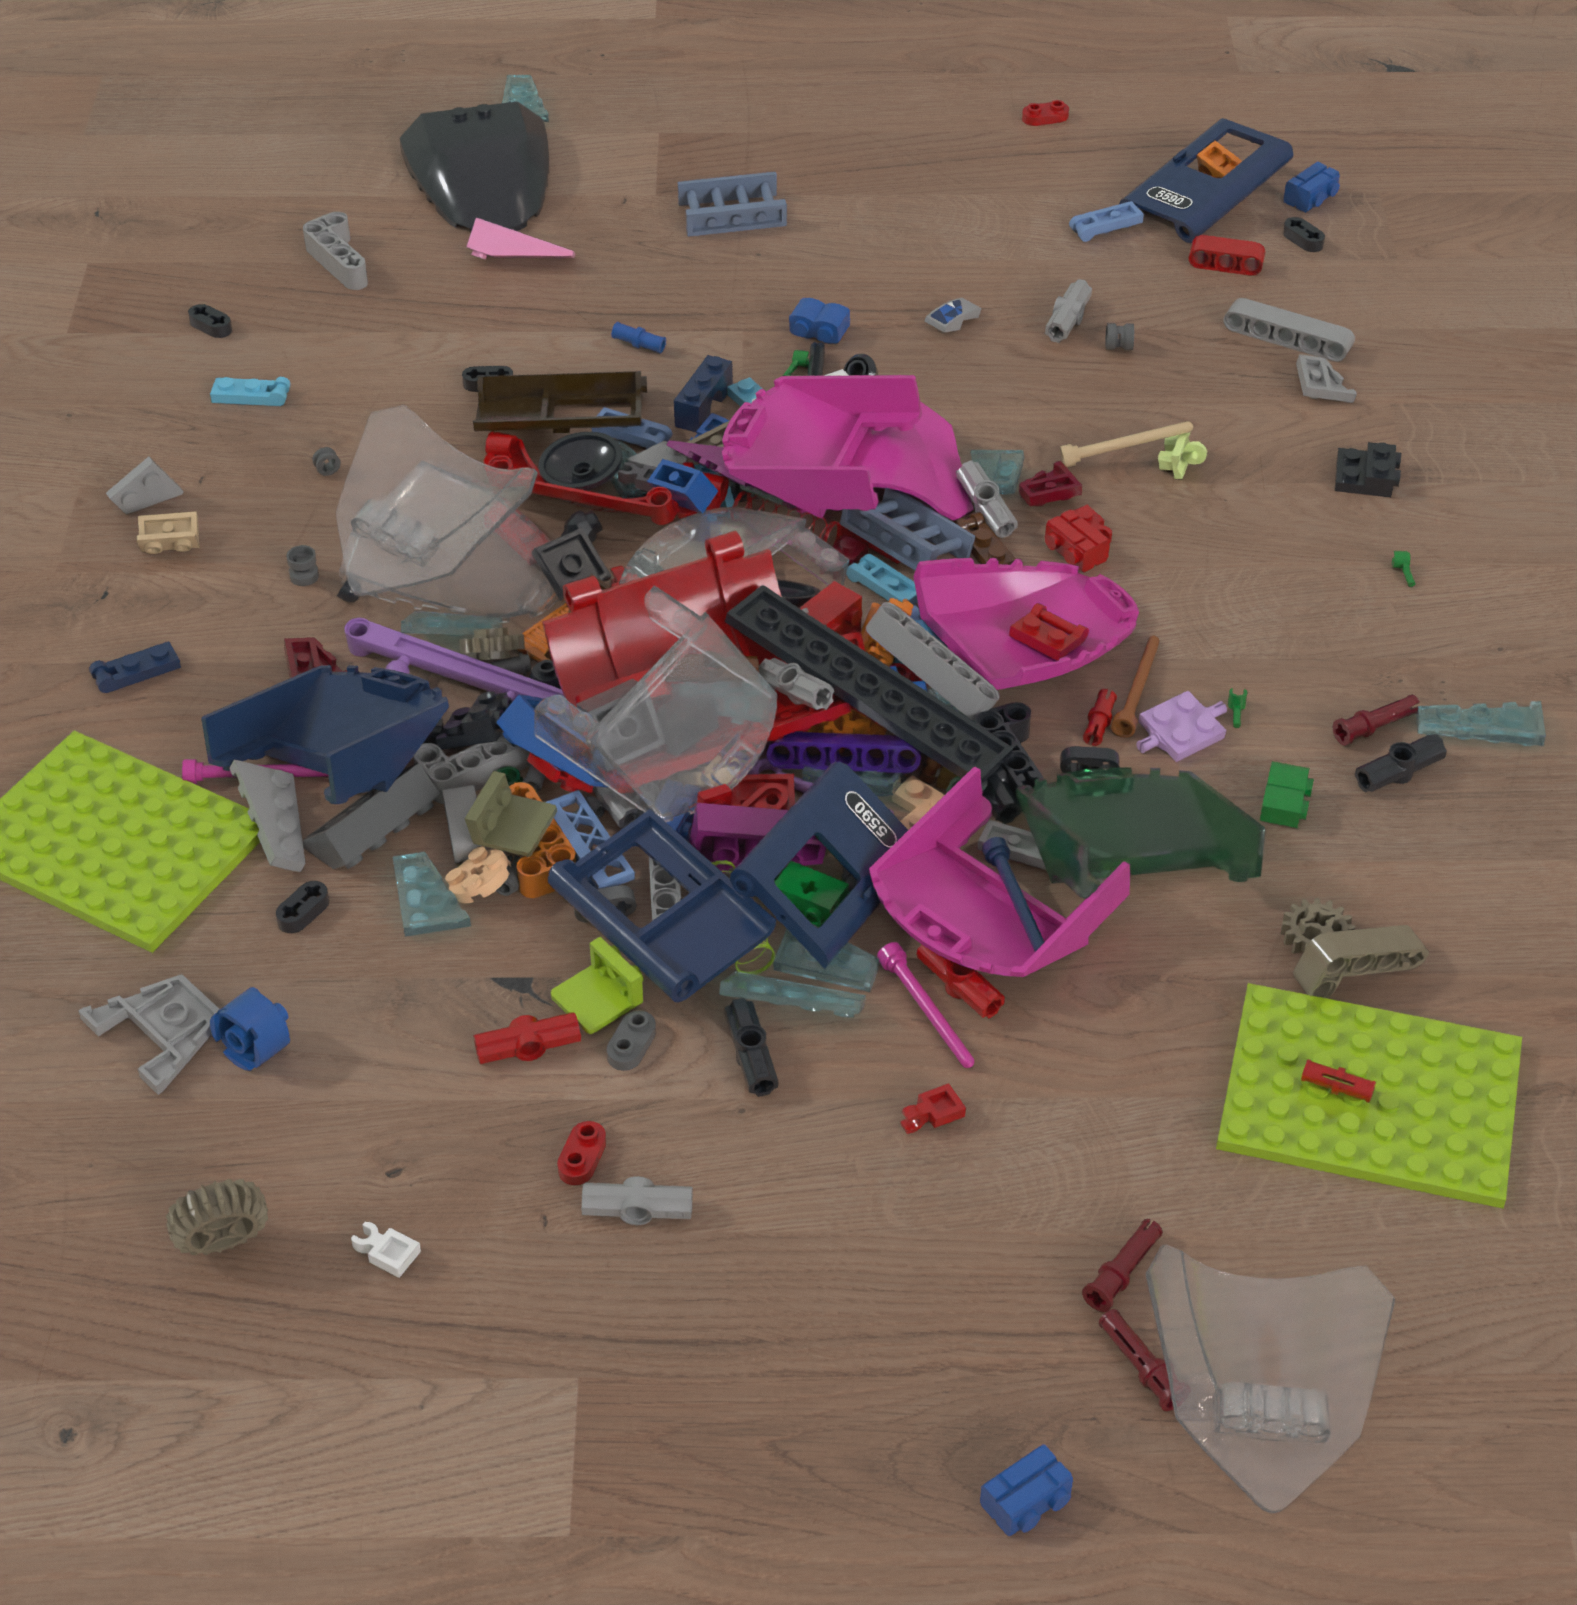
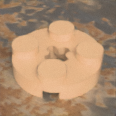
[445,846,511,904]

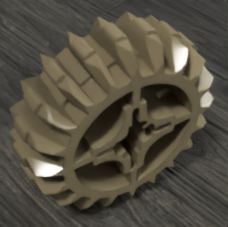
[166,1179,268,1255]

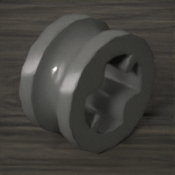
[312,447,341,476]

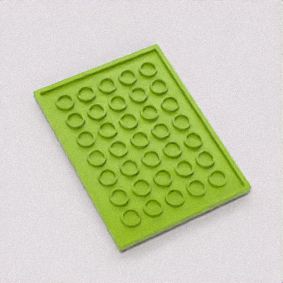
[0,730,260,953]
[1216,983,1522,1209]

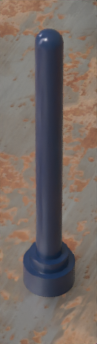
[982,837,1045,952]

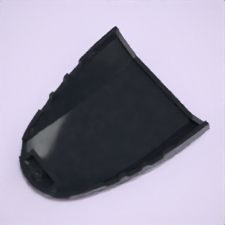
[399,101,549,233]

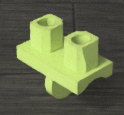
[1158,432,1207,479]

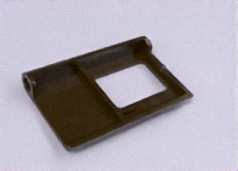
[473,371,647,434]

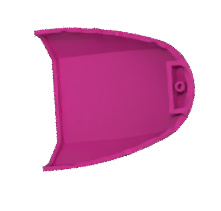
[913,558,1139,690]

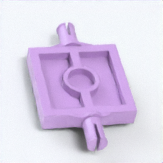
[1136,691,1227,762]

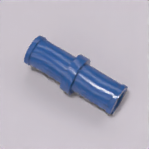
[611,322,666,354]

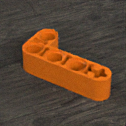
[509,782,576,898]

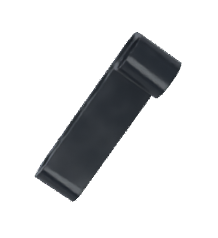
[975,702,1045,814]

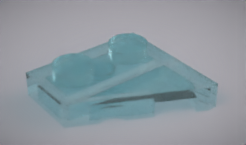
[970,450,1025,494]

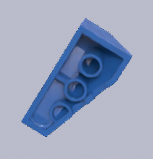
[496,694,611,788]

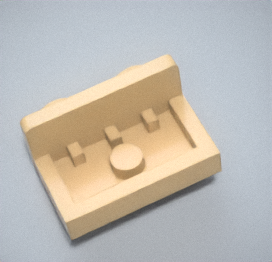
[137,511,199,554]

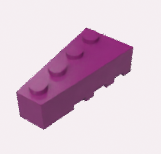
[689,803,826,873]

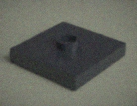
[531,528,612,602]

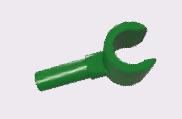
[782,350,809,376]
[1392,551,1415,587]
[1227,688,1248,728]

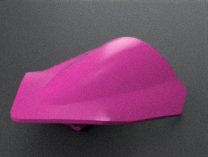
[786,402,974,521]

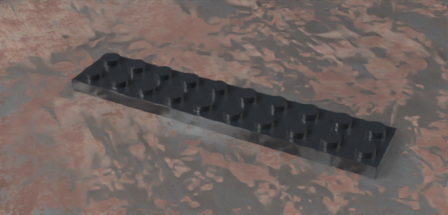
[725,585,1013,784]

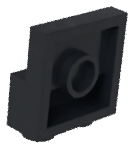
[1334,442,1402,498]
[436,691,513,750]

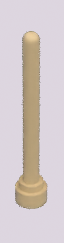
[1060,421,1193,468]

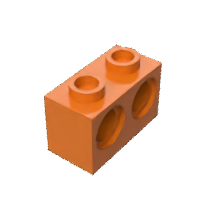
[1197,141,1242,178]

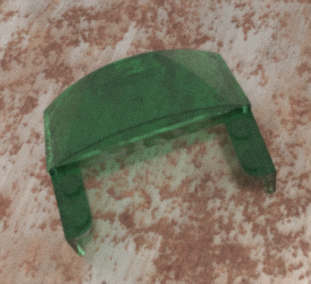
[1017,767,1266,899]

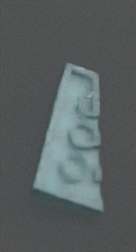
[1416,701,1546,746]
[719,971,866,1018]

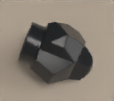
[561,510,603,543]

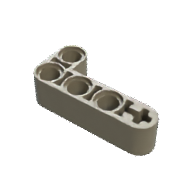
[1293,925,1429,998]

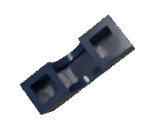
[674,355,733,433]

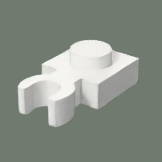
[351,1222,421,1278]

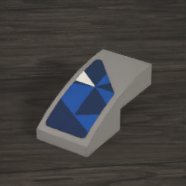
[924,298,982,332]

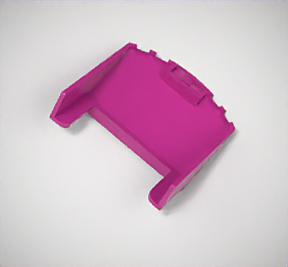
[722,375,922,518]
[869,767,1130,977]

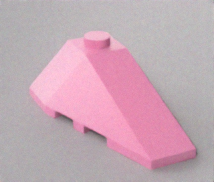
[467,218,576,260]

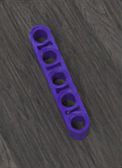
[766,732,922,773]

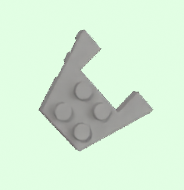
[78,974,220,1095]

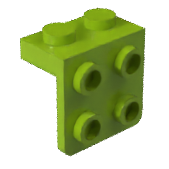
[551,937,644,1034]

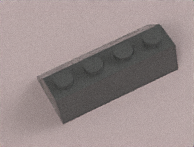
[302,763,440,869]

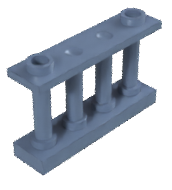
[678,172,787,237]
[840,488,975,570]

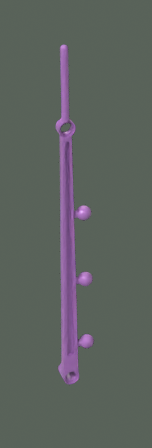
[344,618,894,814]

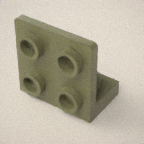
[464,771,558,857]

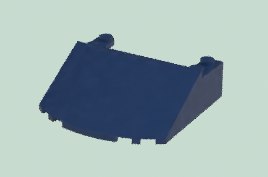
[201,665,449,805]

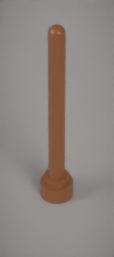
[1111,635,1160,738]

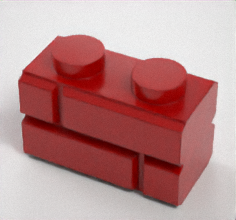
[1045,509,1110,573]

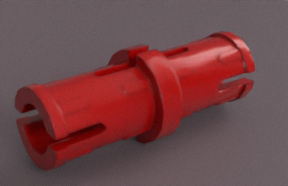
[1083,689,1117,746]
[1301,1059,1376,1103]

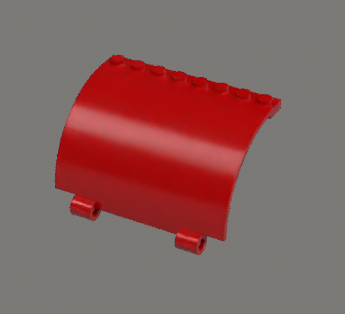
[542,531,851,792]

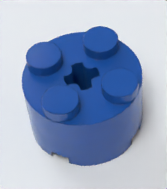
[210,987,290,1071]

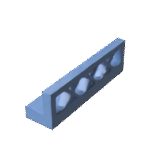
[546,790,635,889]

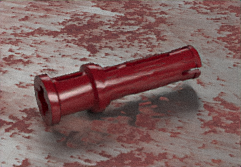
[1332,694,1421,746]
[1082,1219,1163,1312]
[1098,1309,1190,1411]

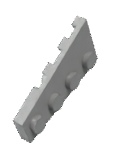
[229,760,306,872]

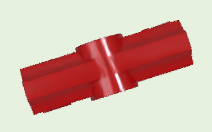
[916,944,1005,1019]
[473,1012,581,1064]

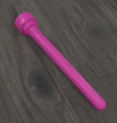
[182,759,329,784]
[877,942,975,1068]

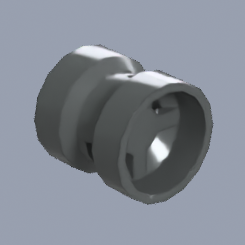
[1105,323,1134,350]
[286,545,319,586]

